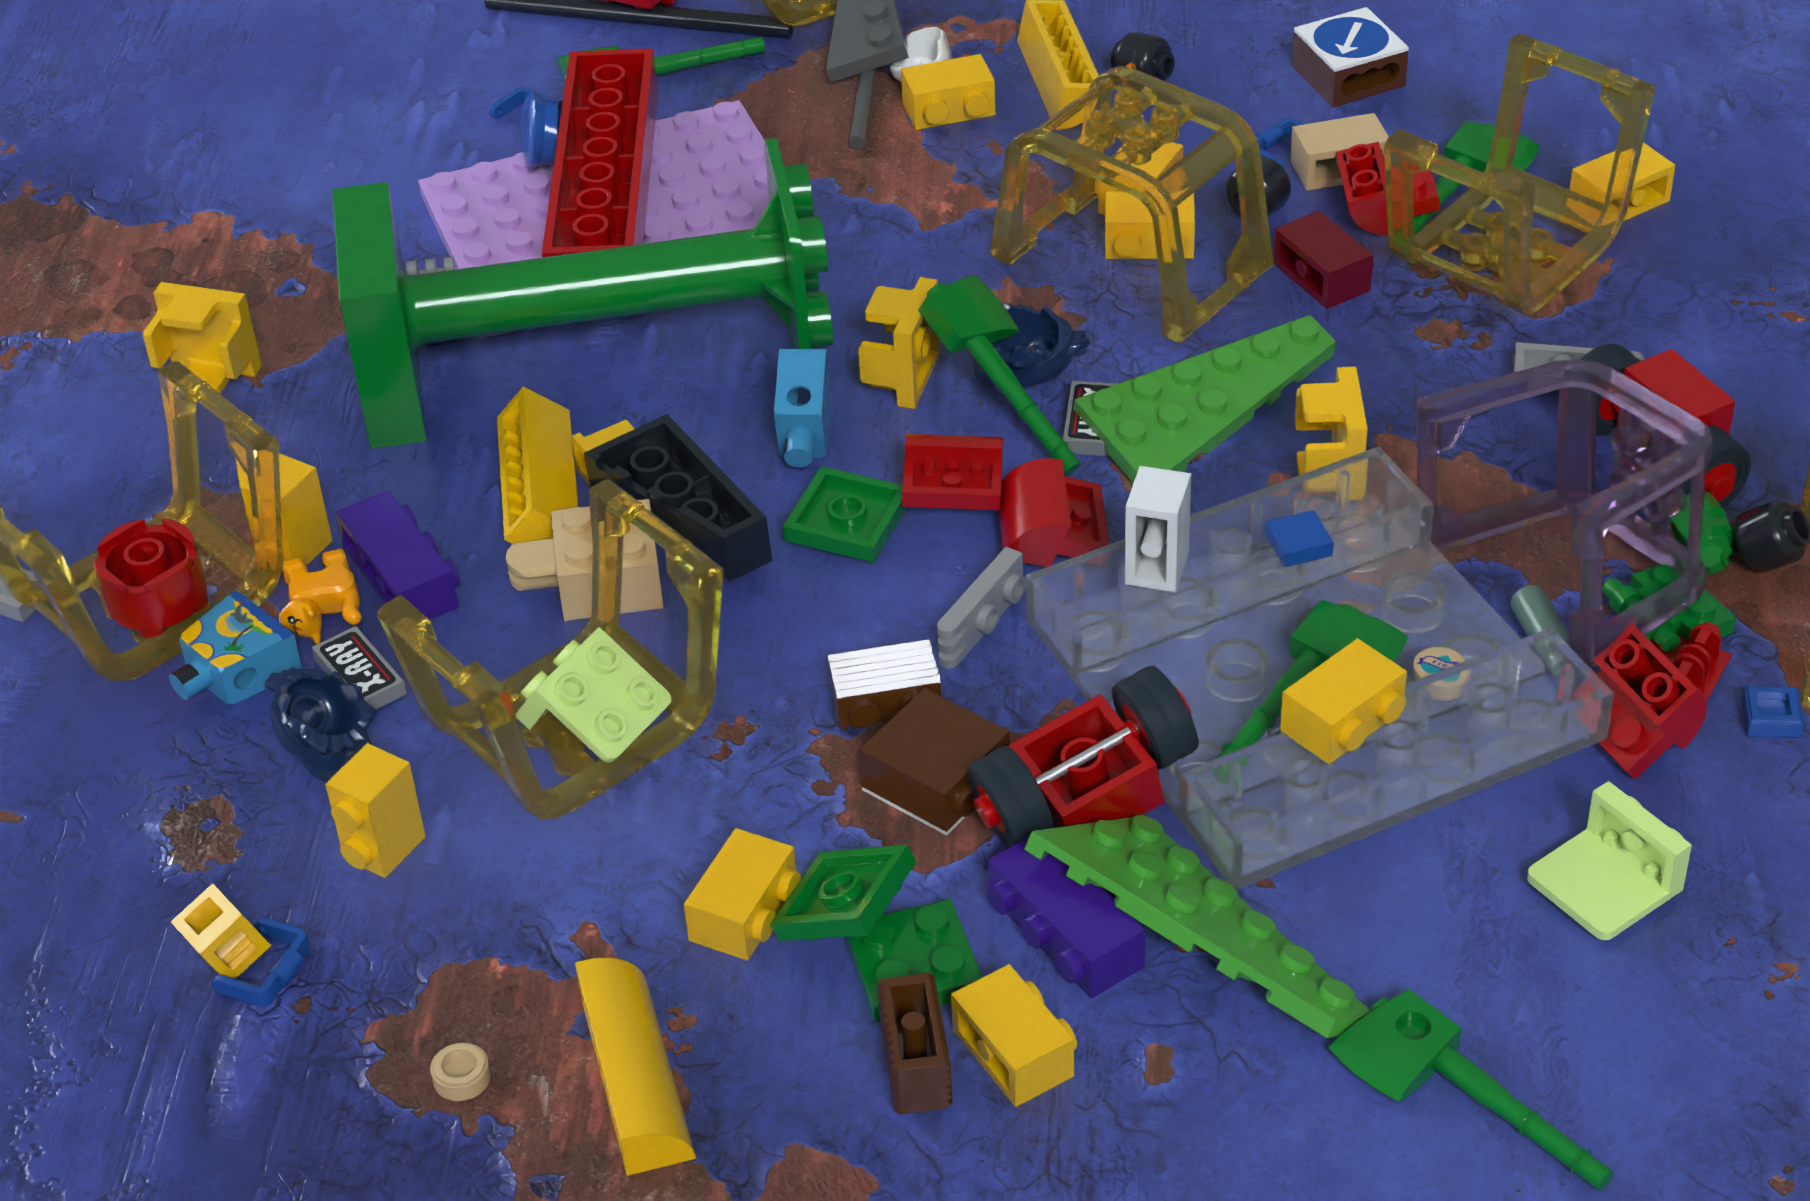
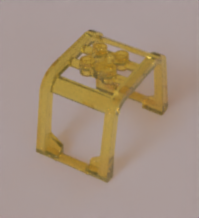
[1384,33,1656,314]
[990,66,1274,343]
[0,361,283,681]
[378,479,723,819]

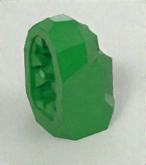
[1666,490,1734,575]

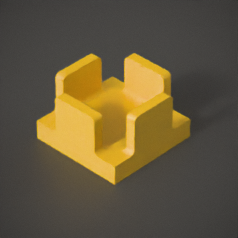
[858,277,941,409]
[143,282,262,396]
[1295,367,1368,504]

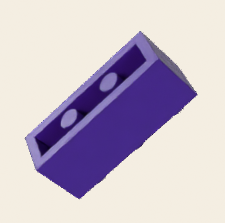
[335,490,460,630]
[986,836,1145,999]

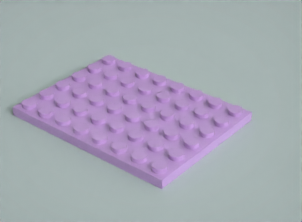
[418,100,769,338]

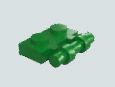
[1602,560,1736,653]

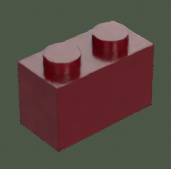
[1274,210,1374,309]

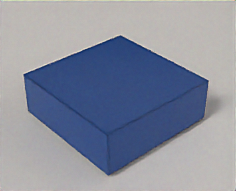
[1265,510,1334,567]
[1741,686,1804,738]

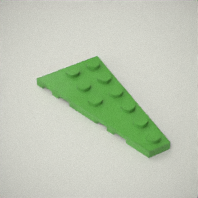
[1073,315,1336,483]
[1024,815,1371,1038]

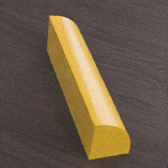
[1017,0,1105,130]
[497,386,578,544]
[575,958,696,1176]

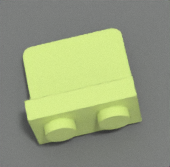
[515,627,671,763]
[1527,781,1692,940]

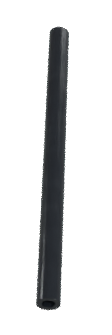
[485,0,794,38]

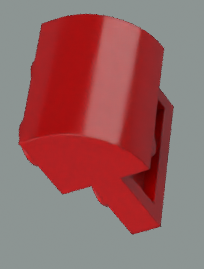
[1336,141,1441,236]
[902,433,1003,510]
[998,458,1111,568]
[1563,624,1707,779]

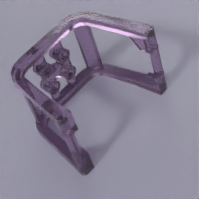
[1416,360,1713,667]

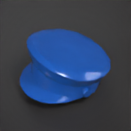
[520,92,563,168]

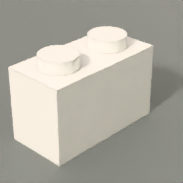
[1125,466,1191,592]

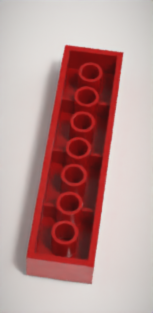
[542,48,658,257]

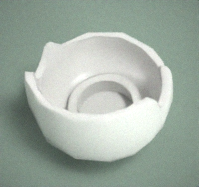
[890,27,952,82]

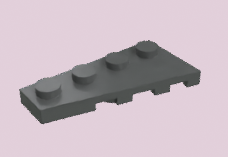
[826,0,909,82]

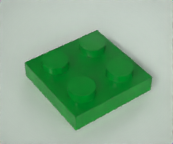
[783,466,908,563]
[770,845,917,941]
[845,898,982,1022]

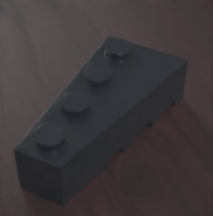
[584,414,773,581]

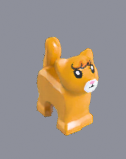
[278,549,362,645]

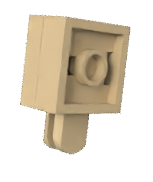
[505,499,664,621]

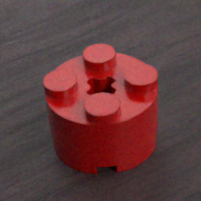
[94,519,209,638]

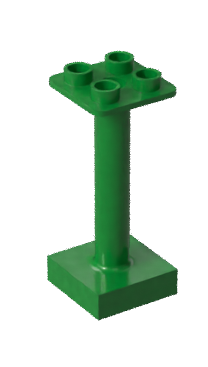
[332,138,833,449]

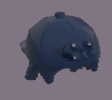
[973,303,1090,386]
[264,667,377,783]

